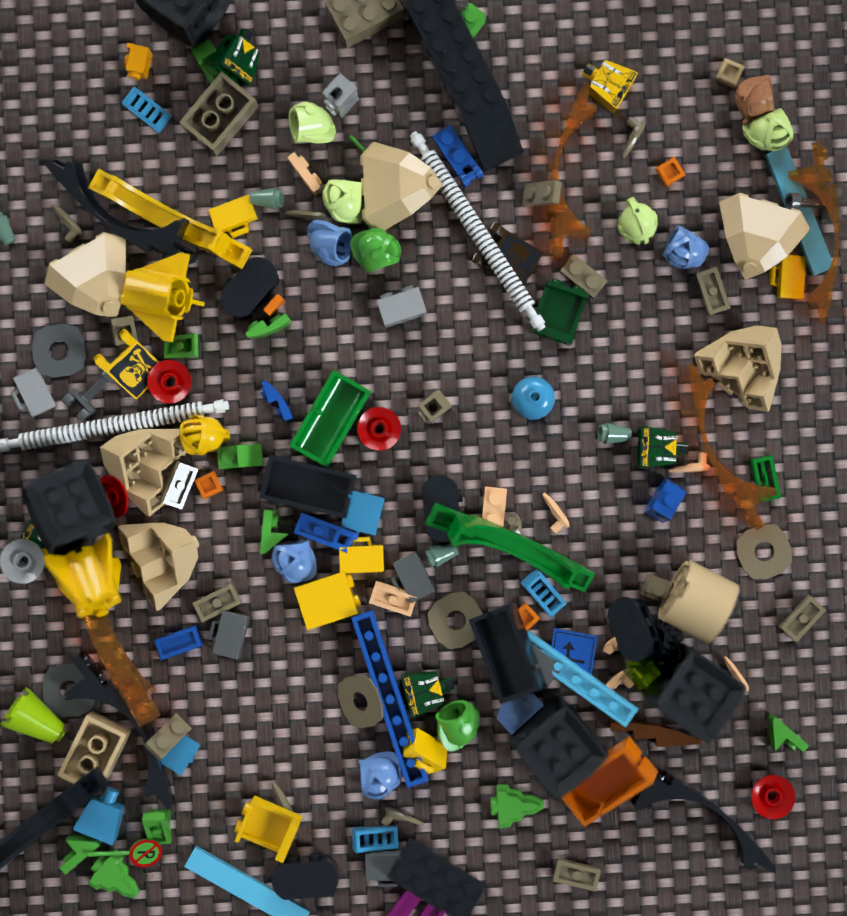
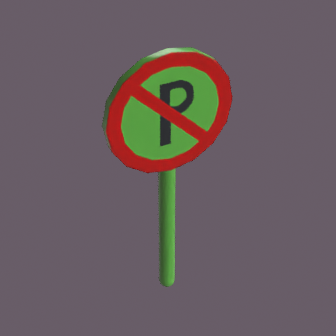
[86,838,162,867]

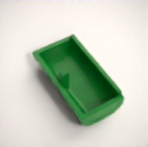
[289,370,372,468]

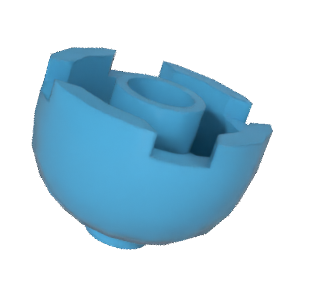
[511,376,555,420]

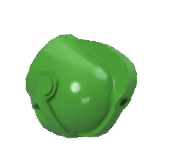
[350,227,401,274]
[435,700,480,752]

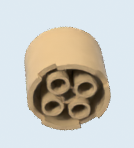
[658,560,739,644]

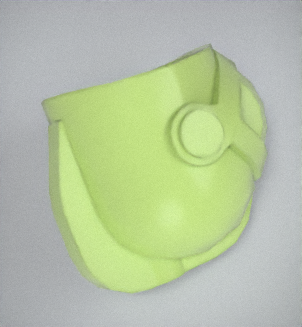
[289,102,336,143]
[742,108,793,151]
[322,179,365,224]
[618,197,658,245]

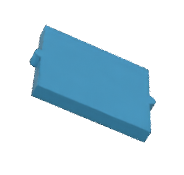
[341,491,385,535]
[161,735,201,776]

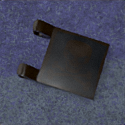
[471,222,544,287]

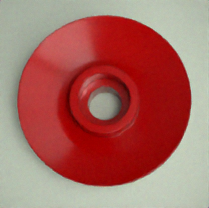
[147,360,192,404]
[357,407,401,451]
[100,475,128,518]
[751,775,796,819]

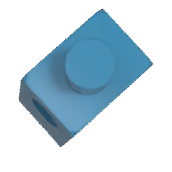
[73,787,124,845]

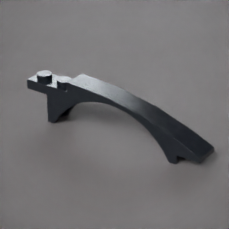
[44,158,199,265]
[64,652,175,810]
[0,766,110,869]
[631,772,777,873]

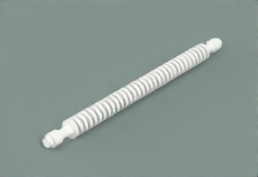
[410,131,546,332]
[0,399,229,452]

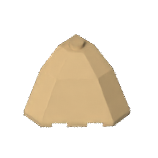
[360,142,443,230]
[719,193,810,280]
[44,232,126,318]
[694,325,781,412]
[100,429,186,517]
[118,522,199,611]

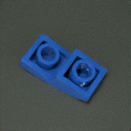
[260,381,294,422]

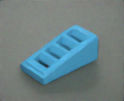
[121,86,172,133]
[520,569,567,618]
[352,826,399,853]

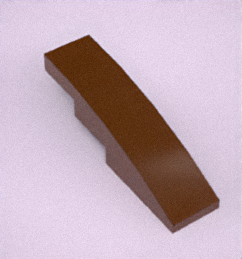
[608,719,701,747]

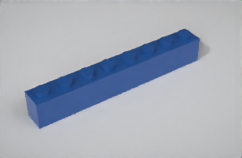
[351,609,429,788]

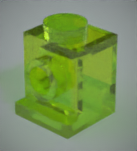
[623,660,662,692]

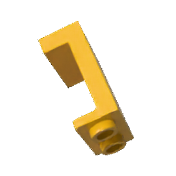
[294,571,361,630]
[234,795,303,863]

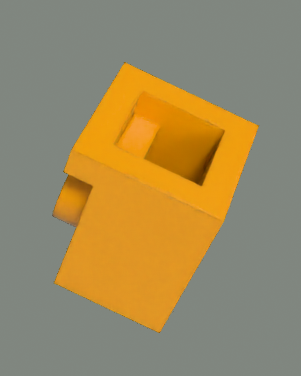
[124,43,153,81]

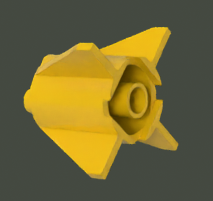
[120,253,205,342]
[43,534,121,617]

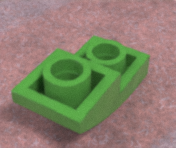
[245,313,292,339]

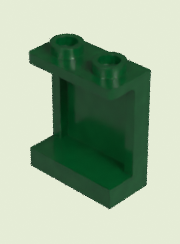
[529,279,589,346]

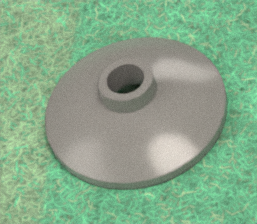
[0,539,45,584]

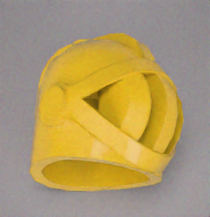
[179,415,230,455]

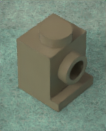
[108,316,138,349]
[417,389,452,423]
[640,573,672,601]

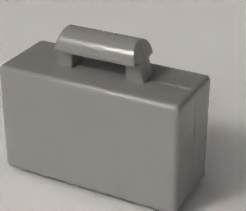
[11,368,56,418]

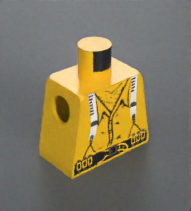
[582,60,638,114]

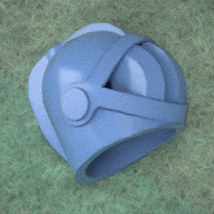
[307,220,353,266]
[662,225,709,269]
[271,539,317,583]
[358,751,401,800]

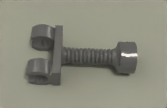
[784,188,842,221]
[61,370,116,422]

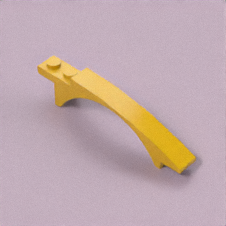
[88,169,252,269]

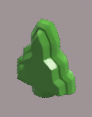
[490,784,544,829]
[87,849,140,898]

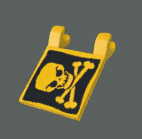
[93,329,159,400]

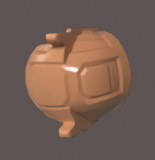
[735,75,774,125]

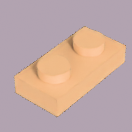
[287,152,322,197]
[482,487,507,527]
[369,581,417,617]

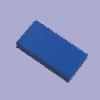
[154,625,203,660]

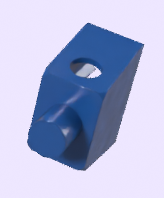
[643,477,686,523]

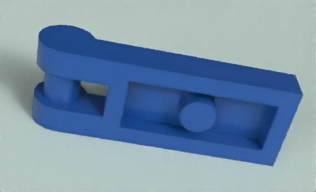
[432,124,484,187]
[294,513,359,553]

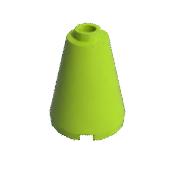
[0,687,66,744]

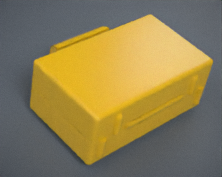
[208,195,258,238]
[769,255,806,300]
[339,537,384,574]
[403,728,447,774]

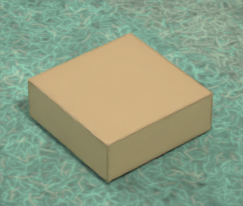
[715,58,745,88]

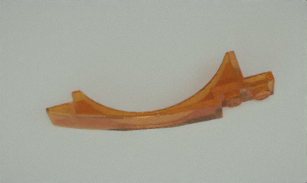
[545,82,597,260]
[788,142,841,323]
[688,363,778,530]
[81,614,160,727]

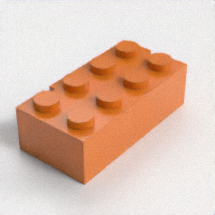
[561,736,658,827]

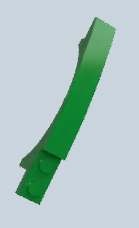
[426,503,595,592]

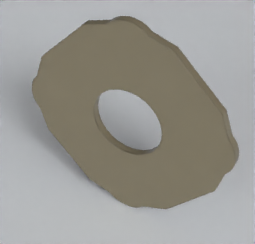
[736,524,792,579]
[428,591,483,649]
[338,675,383,728]

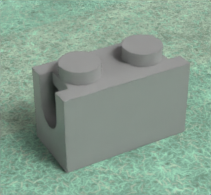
[322,73,359,119]
[377,285,427,328]

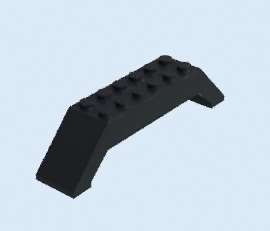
[399,0,524,173]

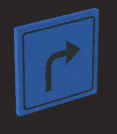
[551,628,598,675]

